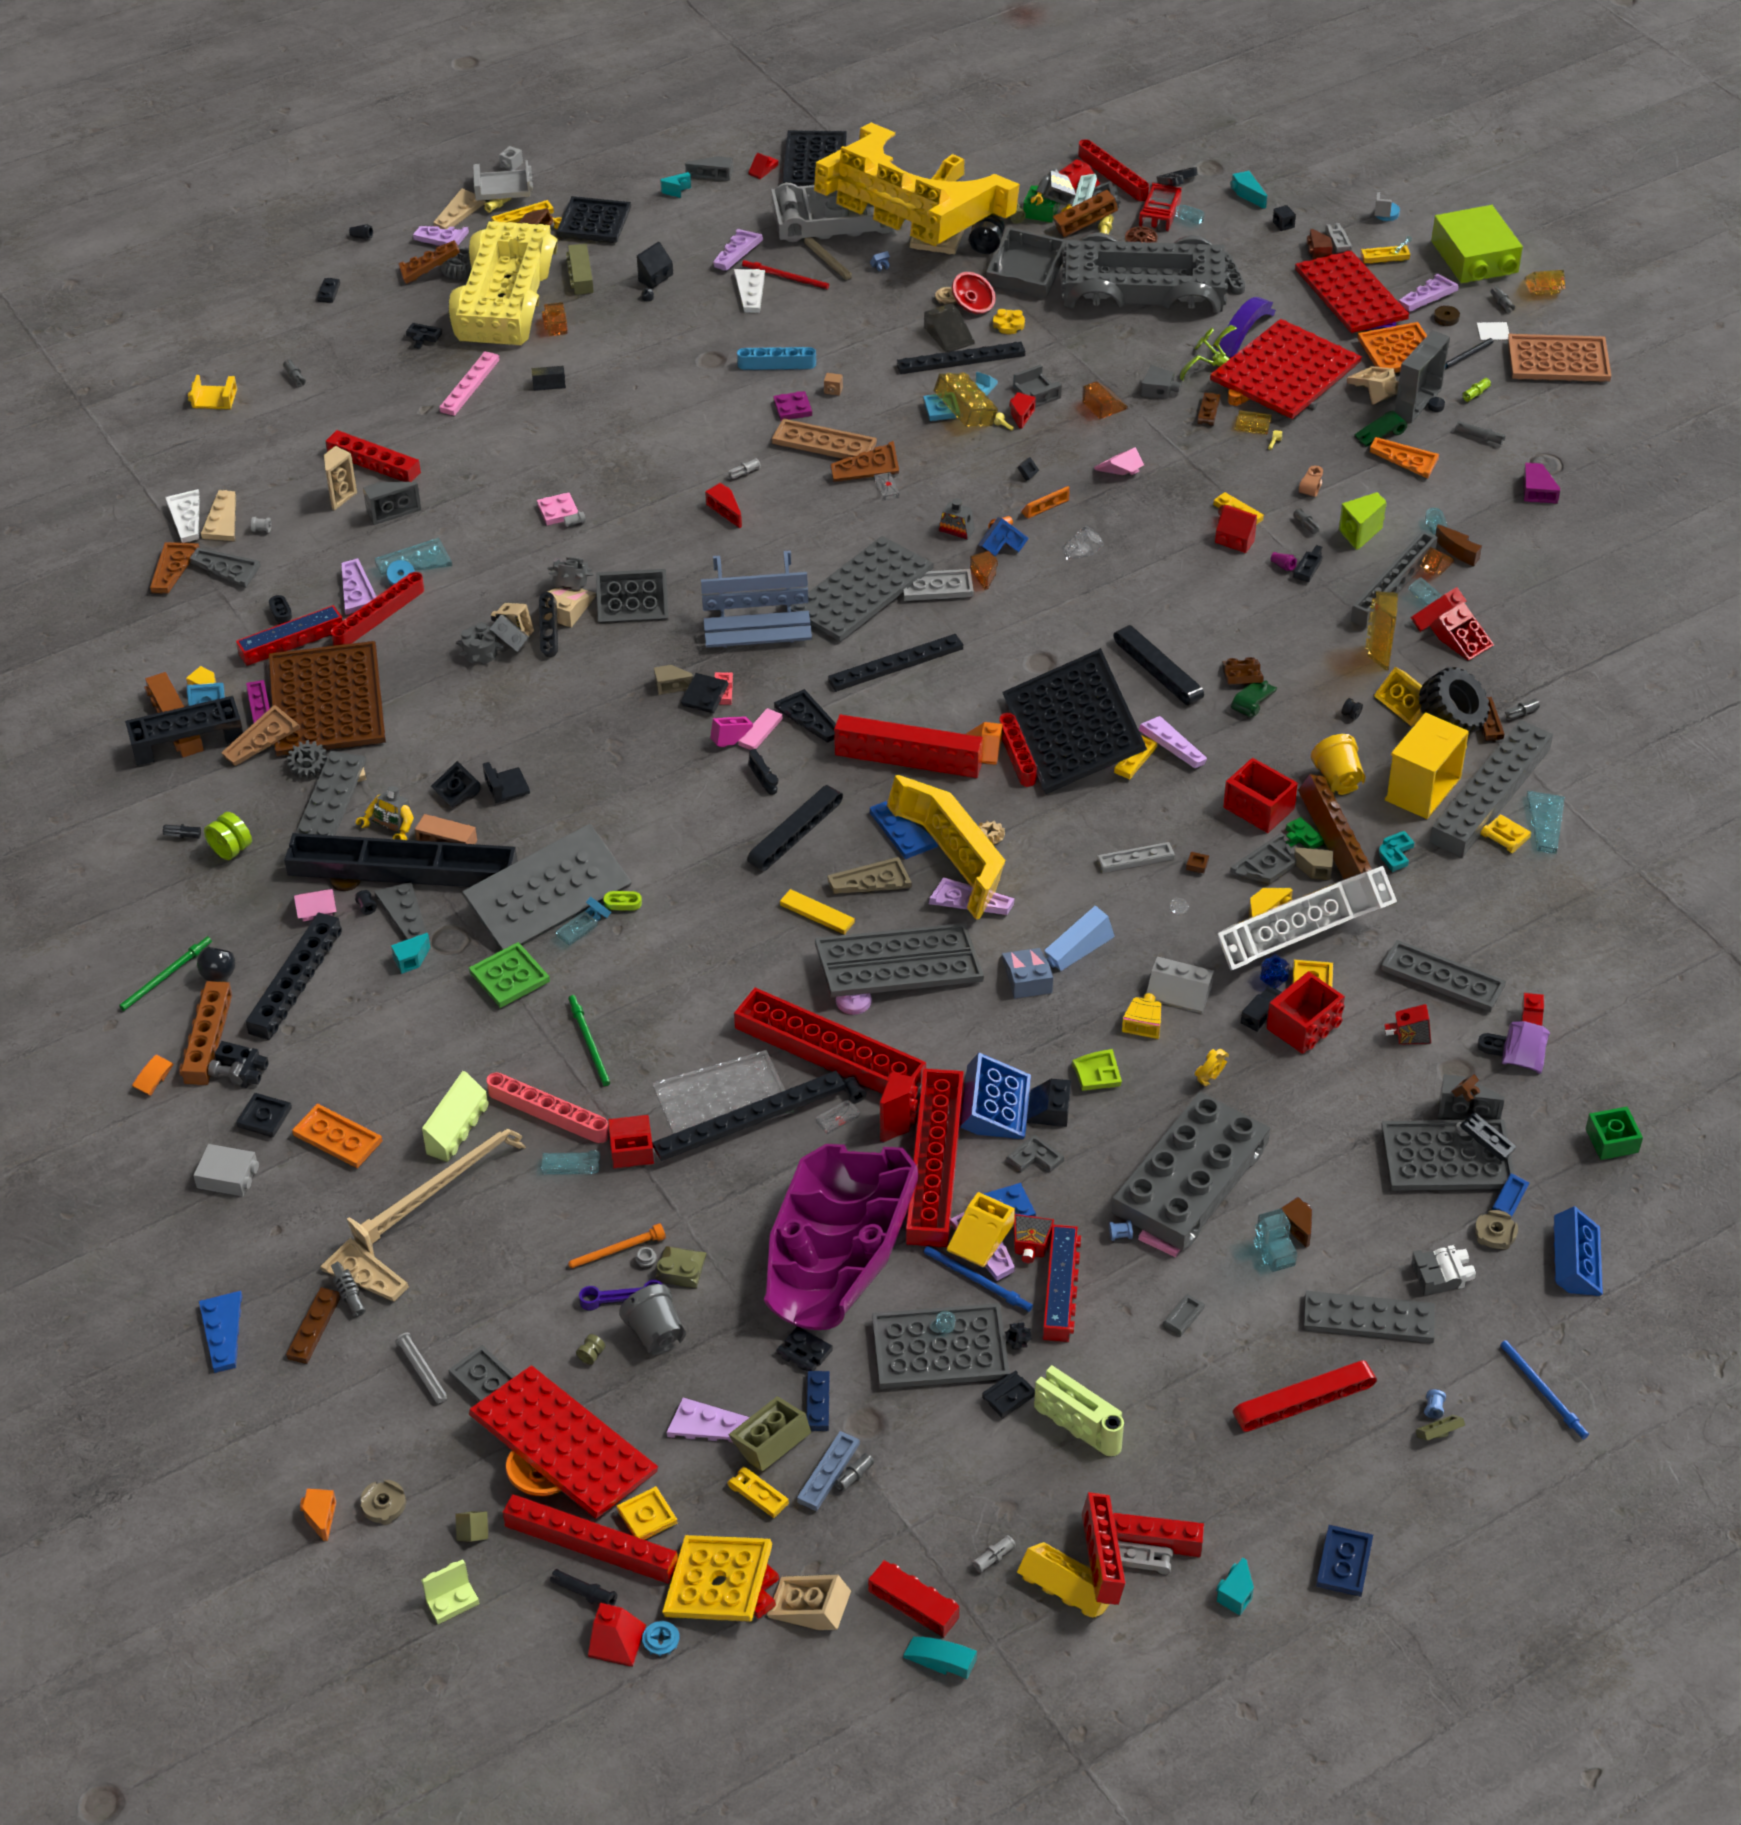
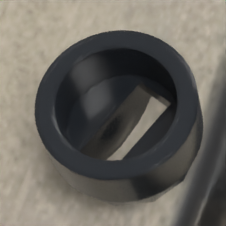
[641,288,654,302]

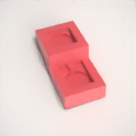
[715,672,733,705]

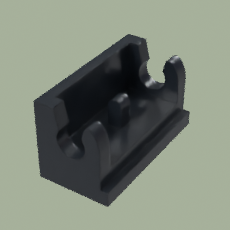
[531,366,566,391]

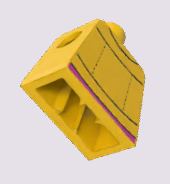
[1122,993,1161,1039]

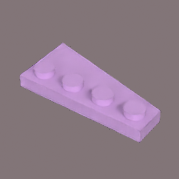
[713,229,763,270]
[1399,274,1458,311]
[1138,716,1207,768]
[929,877,1014,915]

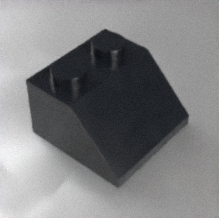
[637,242,673,289]
[1027,1078,1071,1127]

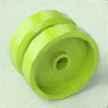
[204,812,252,860]

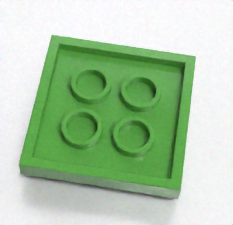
[469,942,550,1008]

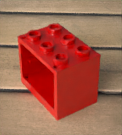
[1223,757,1298,833]
[1266,971,1345,1054]

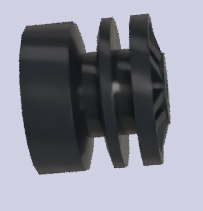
[968,213,1005,254]

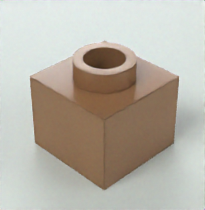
[824,373,843,396]

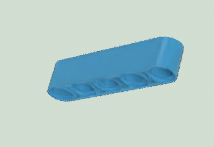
[737,347,816,370]

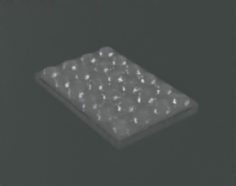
[653,1050,793,1134]

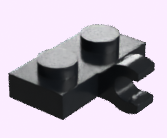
[406,323,442,349]

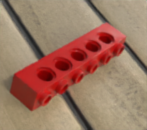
[325,430,421,482]
[1082,1492,1125,1605]

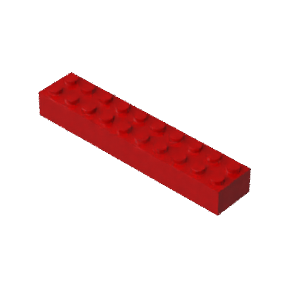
[734,987,926,1094]
[906,1068,964,1247]

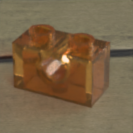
[542,302,568,336]

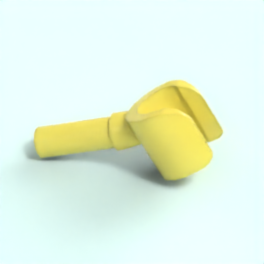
[994,412,1014,431]
[1268,430,1282,450]

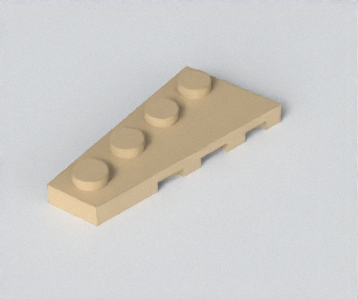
[320,1238,409,1302]

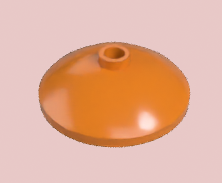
[505,1450,561,1496]

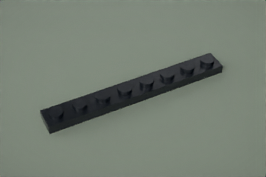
[897,341,1026,374]
[828,633,963,692]

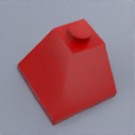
[588,1603,646,1667]

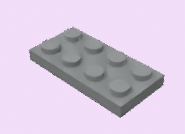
[903,569,974,601]

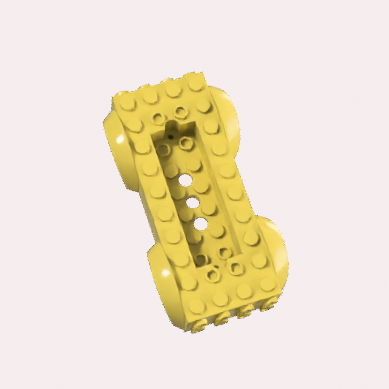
[449,221,558,345]

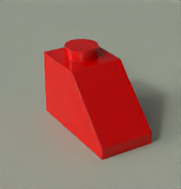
[1009,392,1036,429]

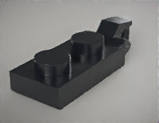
[1293,545,1323,582]

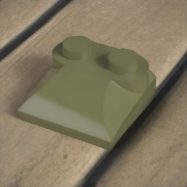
[655,1246,707,1289]

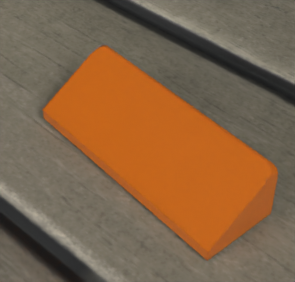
[1021,486,1070,518]

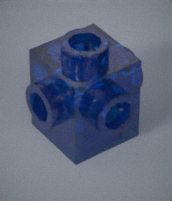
[1260,954,1290,988]

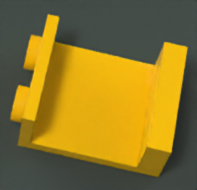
[188,375,237,409]

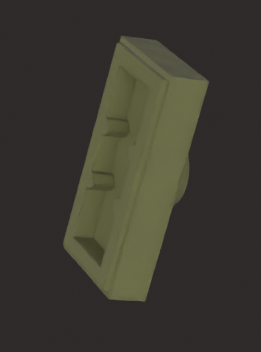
[1415,1415,1465,1441]

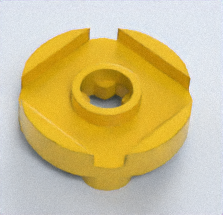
[993,309,1025,334]
[1194,1049,1229,1086]

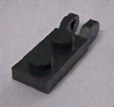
[748,749,779,794]

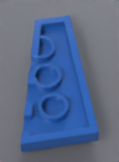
[869,801,938,859]

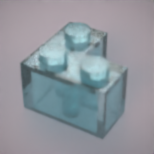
[1254,1208,1297,1272]

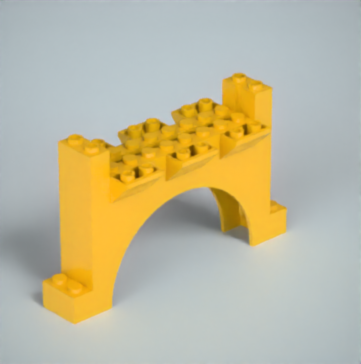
[814,123,1020,246]

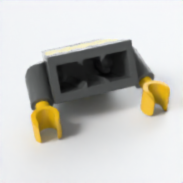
[1031,169,1076,212]

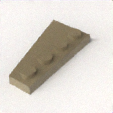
[827,857,912,894]

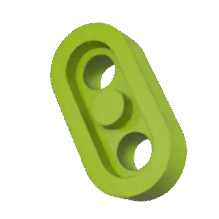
[603,891,642,911]

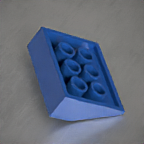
[960,1053,1031,1139]

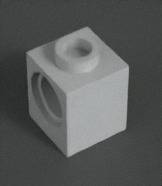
[499,146,523,171]

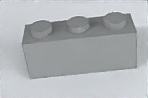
[1146,957,1214,1014]

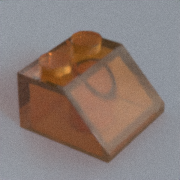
[1082,381,1128,419]

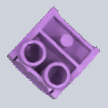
[1502,1021,1550,1074]

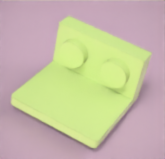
[422,1560,480,1624]

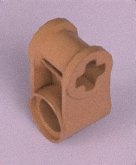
[1299,466,1323,497]

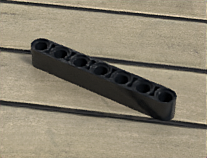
[1113,625,1204,706]
[747,785,843,871]

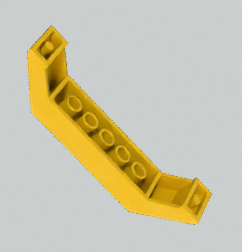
[887,775,1006,919]

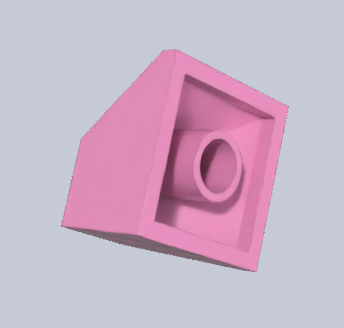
[1094,447,1144,475]

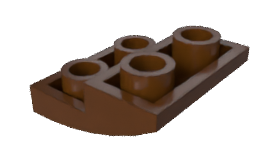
[1222,657,1264,684]

